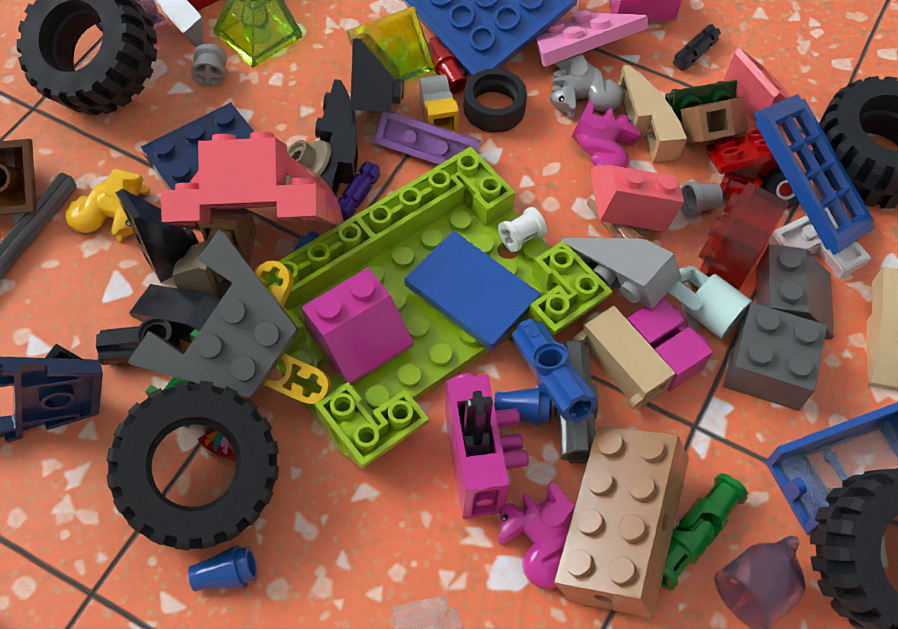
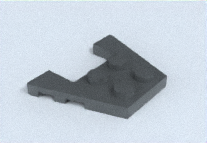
[128,230,300,398]

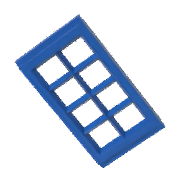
[754,94,874,255]

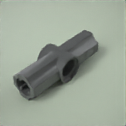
[553,341,598,463]

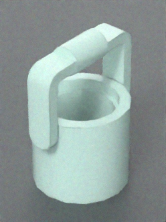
[668,266,753,340]

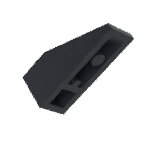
[115,189,199,283]
[129,284,221,344]

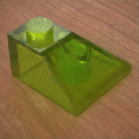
[213,0,303,68]
[346,6,434,81]

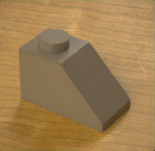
[172,239,232,300]

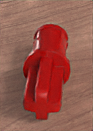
[425,37,467,94]

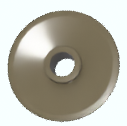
[286,140,331,185]

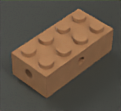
[554,426,689,618]

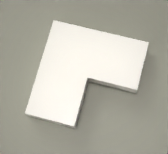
[767,207,871,279]

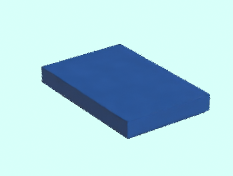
[404,231,541,351]

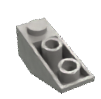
[560,237,681,309]

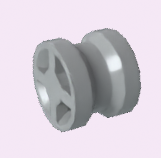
[191,44,227,86]

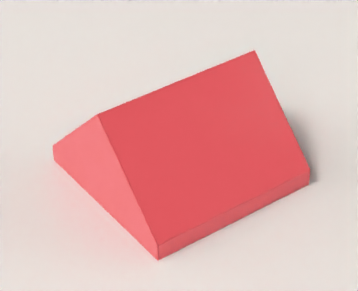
[723,48,791,122]

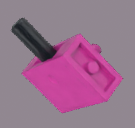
[445,373,529,519]

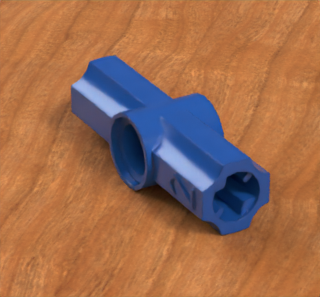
[512,318,597,423]

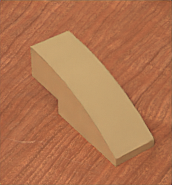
[618,65,687,163]
[866,267,898,391]

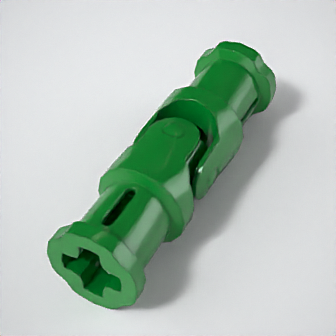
[661,473,748,590]

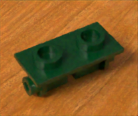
[665,80,737,121]

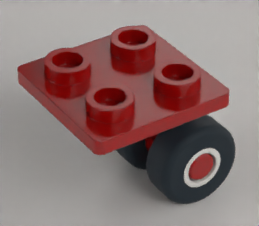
[706,128,799,208]

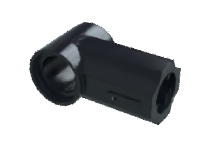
[95,317,182,365]

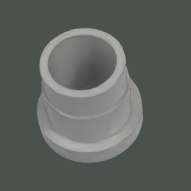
[681,181,723,217]

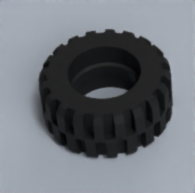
[17,0,157,115]
[812,76,898,209]
[106,380,279,550]
[810,468,898,629]

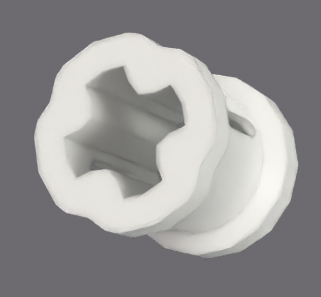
[498,207,547,252]

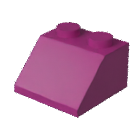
[301,268,414,385]

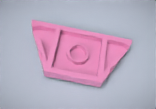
[535,10,648,67]

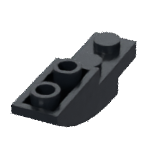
[315,79,358,198]

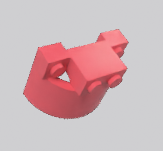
[161,132,343,232]

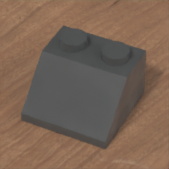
[756,244,834,340]

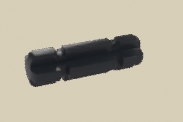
[673,24,721,71]

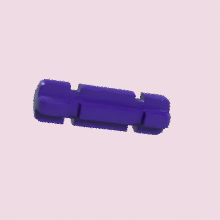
[338,161,380,221]

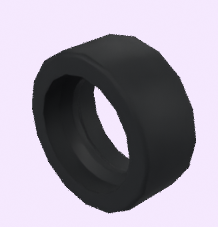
[463,68,527,132]

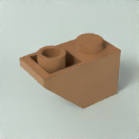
[680,96,749,143]
[198,209,256,263]

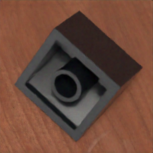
[350,33,405,113]

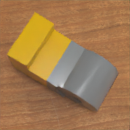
[418,74,459,133]

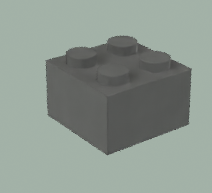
[723,302,827,411]

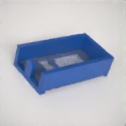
[765,402,898,535]

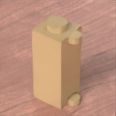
[573,306,675,410]

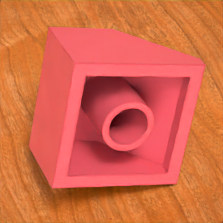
[590,165,684,232]

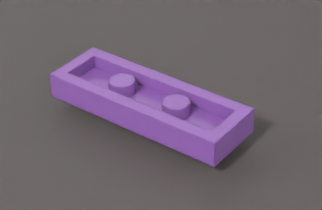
[374,112,481,165]

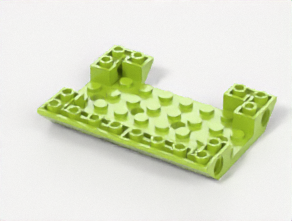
[265,146,613,469]

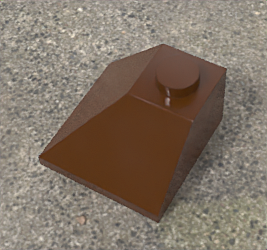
[0,139,37,215]

